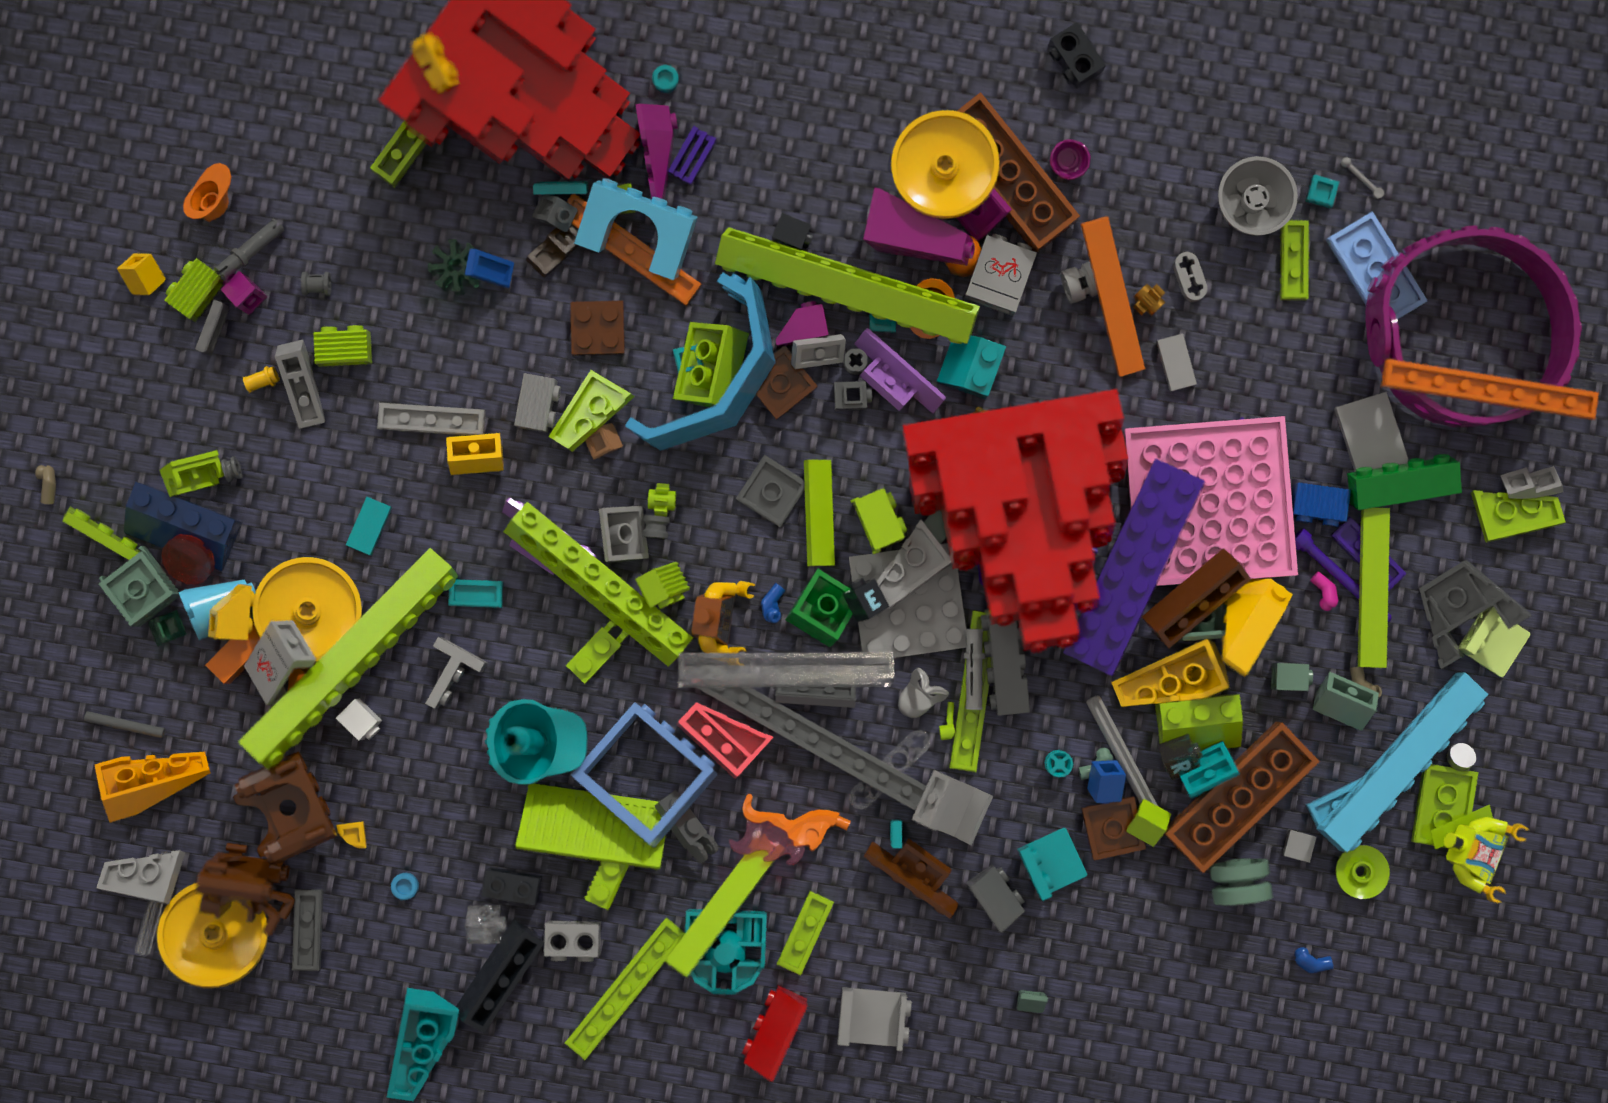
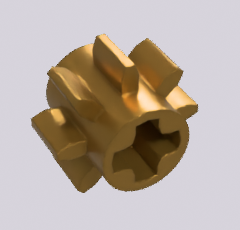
[1133,283,1166,316]

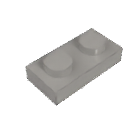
[791,334,846,369]

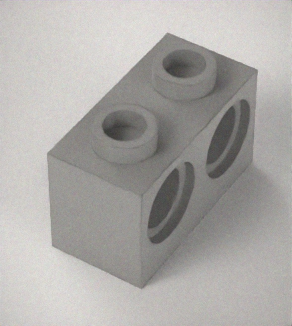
[544,921,601,962]

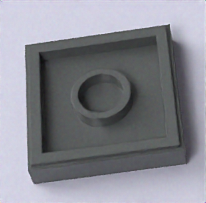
[736,455,805,528]

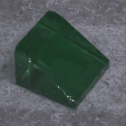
[148,610,187,647]

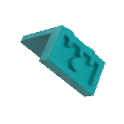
[1017,827,1087,901]

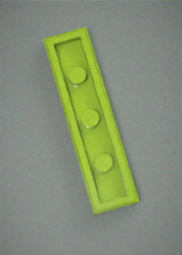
[804,460,835,566]

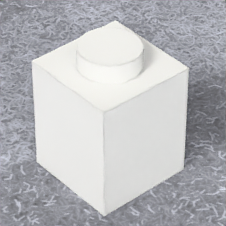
[336,699,382,741]

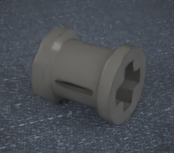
[301,272,332,295]
[844,349,867,375]

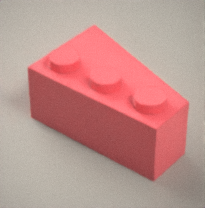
[677,702,773,779]

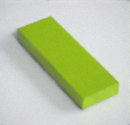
[1280,220,1309,300]
[777,891,834,976]

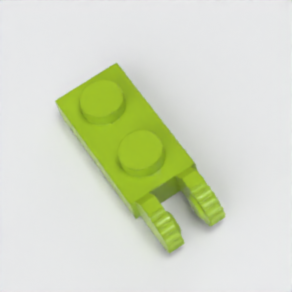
[566,620,629,684]

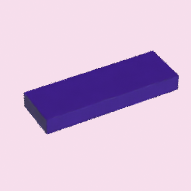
[1330,517,1407,591]

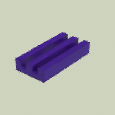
[668,126,717,185]

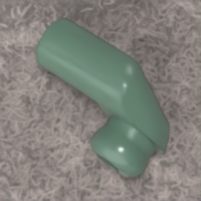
[1078,748,1113,780]

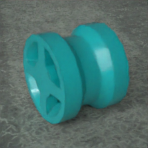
[1044,750,1073,777]

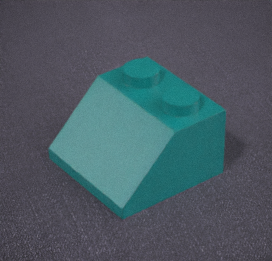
[936,335,1006,400]

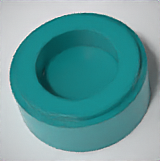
[652,65,679,93]

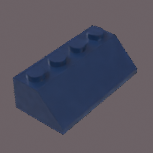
[124,482,242,571]

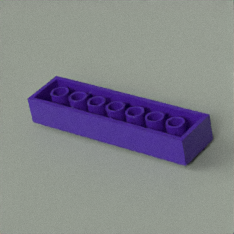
[1063,458,1206,676]

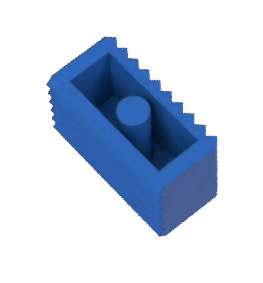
[1292,483,1351,527]

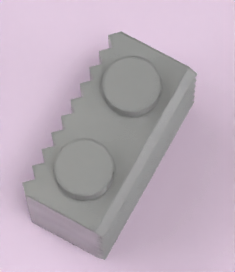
[514,373,561,433]

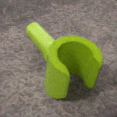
[939,702,955,740]

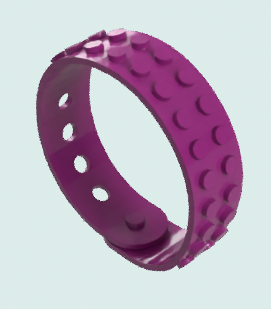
[1366,226,1582,428]

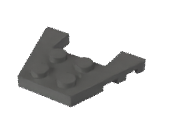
[1419,560,1532,669]

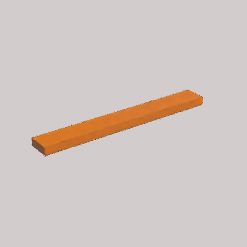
[1381,359,1599,420]

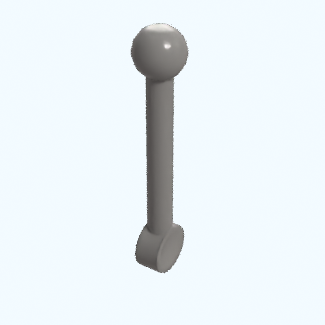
[1341,157,1384,199]

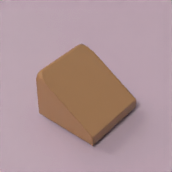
[585,423,623,460]

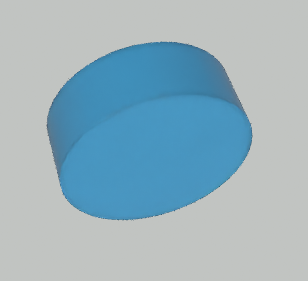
[391,872,419,900]

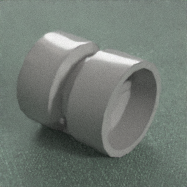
[1060,261,1098,304]

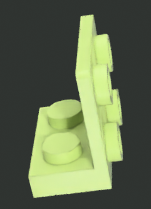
[1459,606,1530,677]

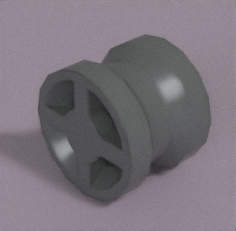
[642,515,670,539]

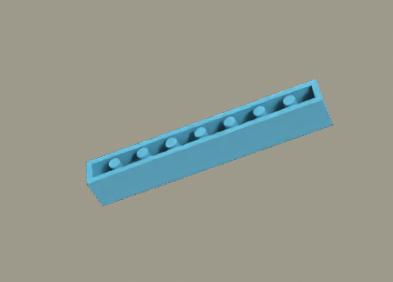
[1316,672,1488,852]

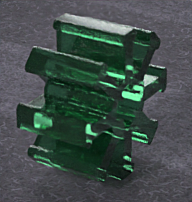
[428,239,481,296]

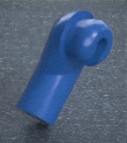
[761,583,786,623]
[1294,947,1333,973]

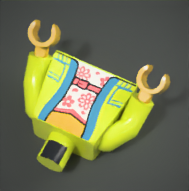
[1444,817,1529,903]

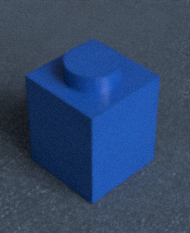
[1087,760,1126,804]

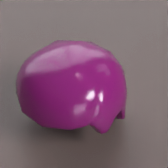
[1050,139,1091,180]

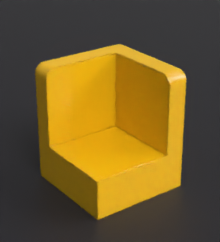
[117,253,165,295]

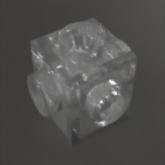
[465,905,506,945]

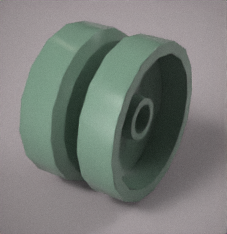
[1209,858,1273,905]

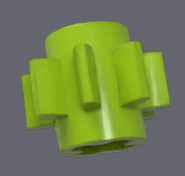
[648,483,676,517]

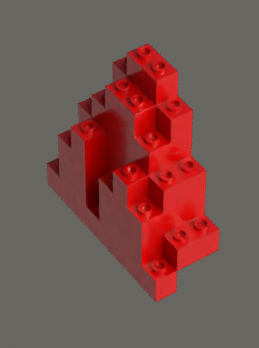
[378,0,641,181]
[903,389,1128,653]

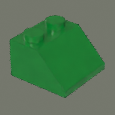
[785,569,853,648]

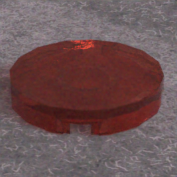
[161,534,215,585]

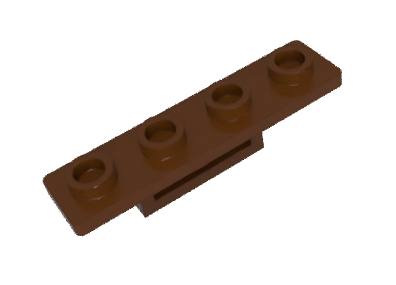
[864,838,958,919]

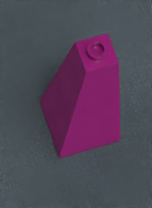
[863,188,975,266]

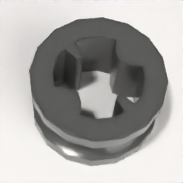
[221,456,242,482]

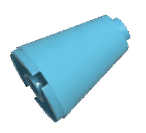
[179,579,256,640]

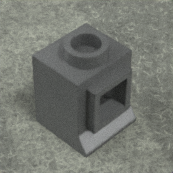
[834,381,872,411]

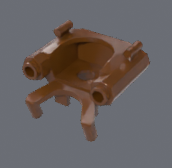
[233,751,337,864]
[196,843,295,936]

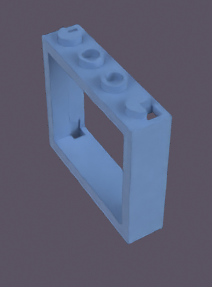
[571,702,718,848]

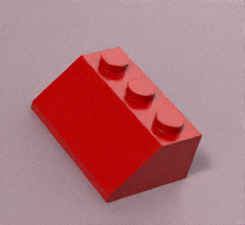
[742,985,807,1081]

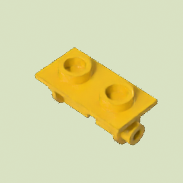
[411,34,459,93]

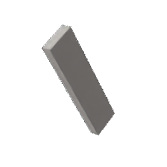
[377,403,486,436]

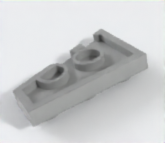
[877,520,951,610]
[97,850,185,904]

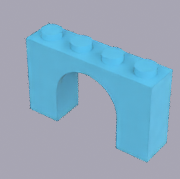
[574,178,698,280]

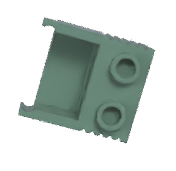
[99,546,180,627]

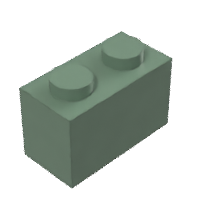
[1313,672,1379,731]

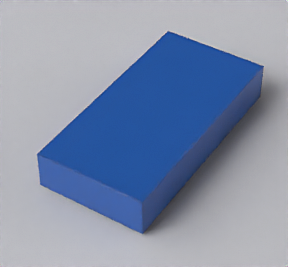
[465,249,514,288]

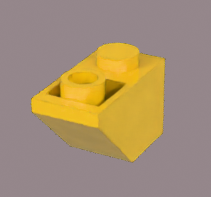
[208,584,255,640]

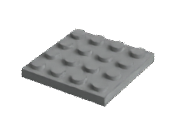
[849,543,967,662]

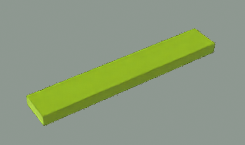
[1358,508,1390,668]
[949,611,991,772]
[665,833,783,978]
[565,917,685,1060]

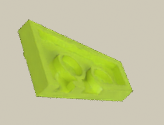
[62,506,140,560]

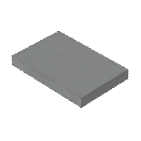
[1334,392,1408,472]

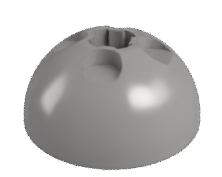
[1218,156,1298,236]

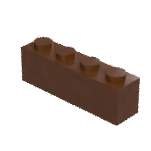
[1142,548,1251,648]

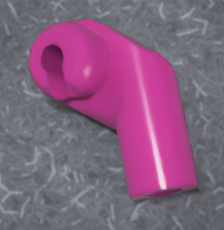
[1310,571,1339,611]

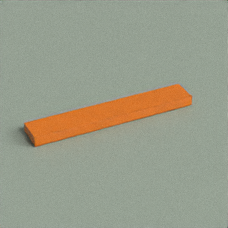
[567,194,701,306]
[1081,216,1145,377]

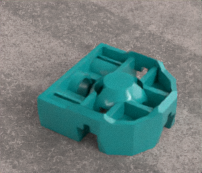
[685,909,767,995]

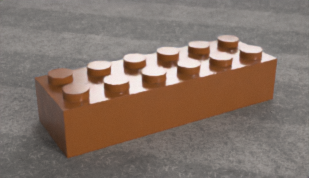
[957,92,1080,253]
[1164,722,1320,873]

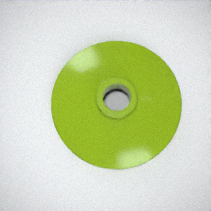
[1336,845,1390,899]

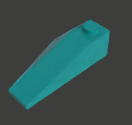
[387,988,459,1101]

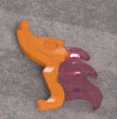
[729,794,851,865]

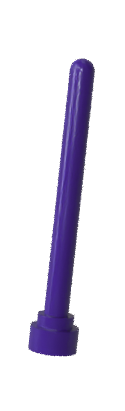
[1295,528,1392,622]

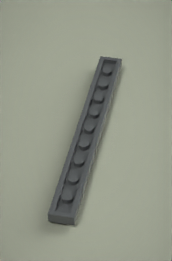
[691,662,926,811]

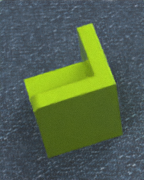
[1126,799,1171,847]

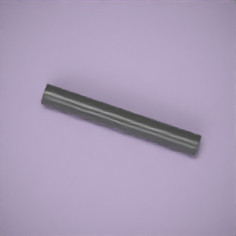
[84,711,165,738]

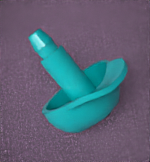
[485,699,587,785]

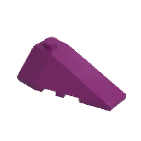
[635,104,678,199]

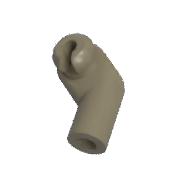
[35,465,56,504]
[1350,667,1382,699]

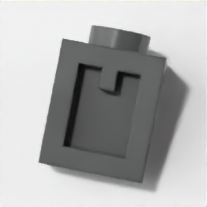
[532,194,578,232]

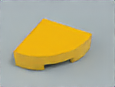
[336,821,367,848]

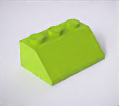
[673,322,749,408]
[1155,694,1243,756]

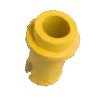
[243,366,279,393]

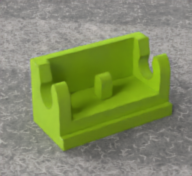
[159,450,224,497]

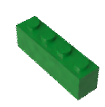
[1347,454,1462,510]

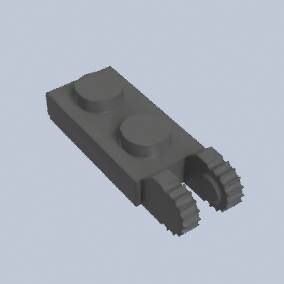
[654,790,719,863]

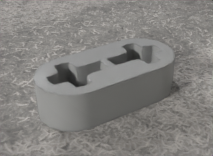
[1173,252,1207,302]

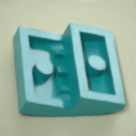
[1175,741,1240,798]

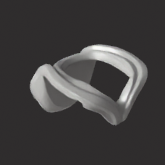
[898,668,949,718]

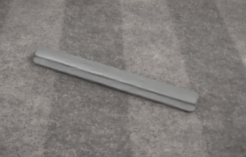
[1087,695,1158,806]

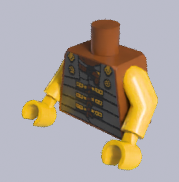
[692,581,755,663]

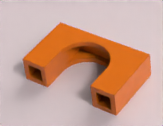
[205,619,310,692]

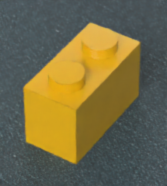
[446,433,504,475]

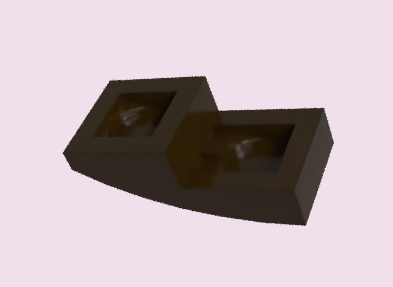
[526,225,578,278]

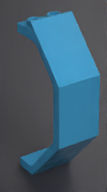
[625,273,775,451]

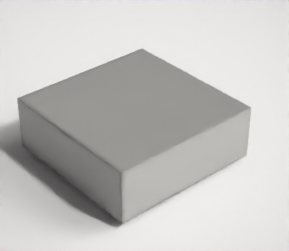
[1282,829,1316,863]

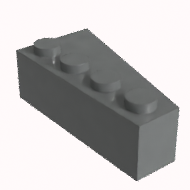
[980,609,1030,716]

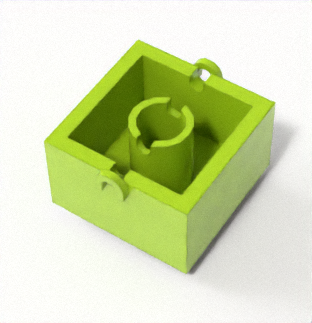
[850,488,907,555]

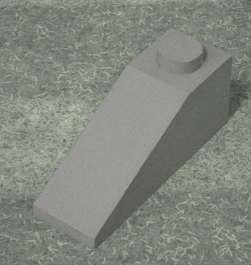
[275,340,325,429]

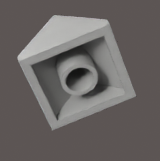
[599,506,649,563]

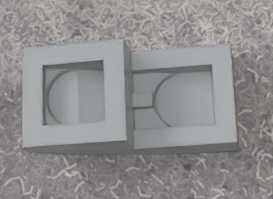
[1500,466,1563,499]

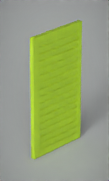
[516,784,666,869]

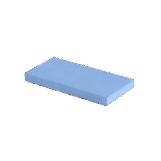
[1326,211,1427,319]

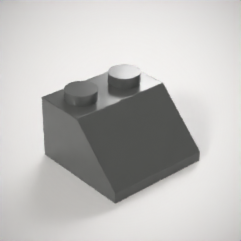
[966,864,1025,933]

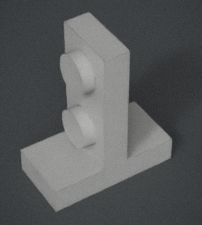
[425,637,488,709]

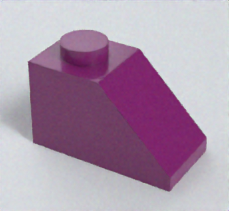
[221,271,268,315]
[775,301,829,349]

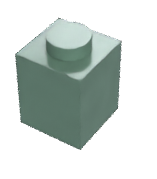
[1271,663,1313,691]

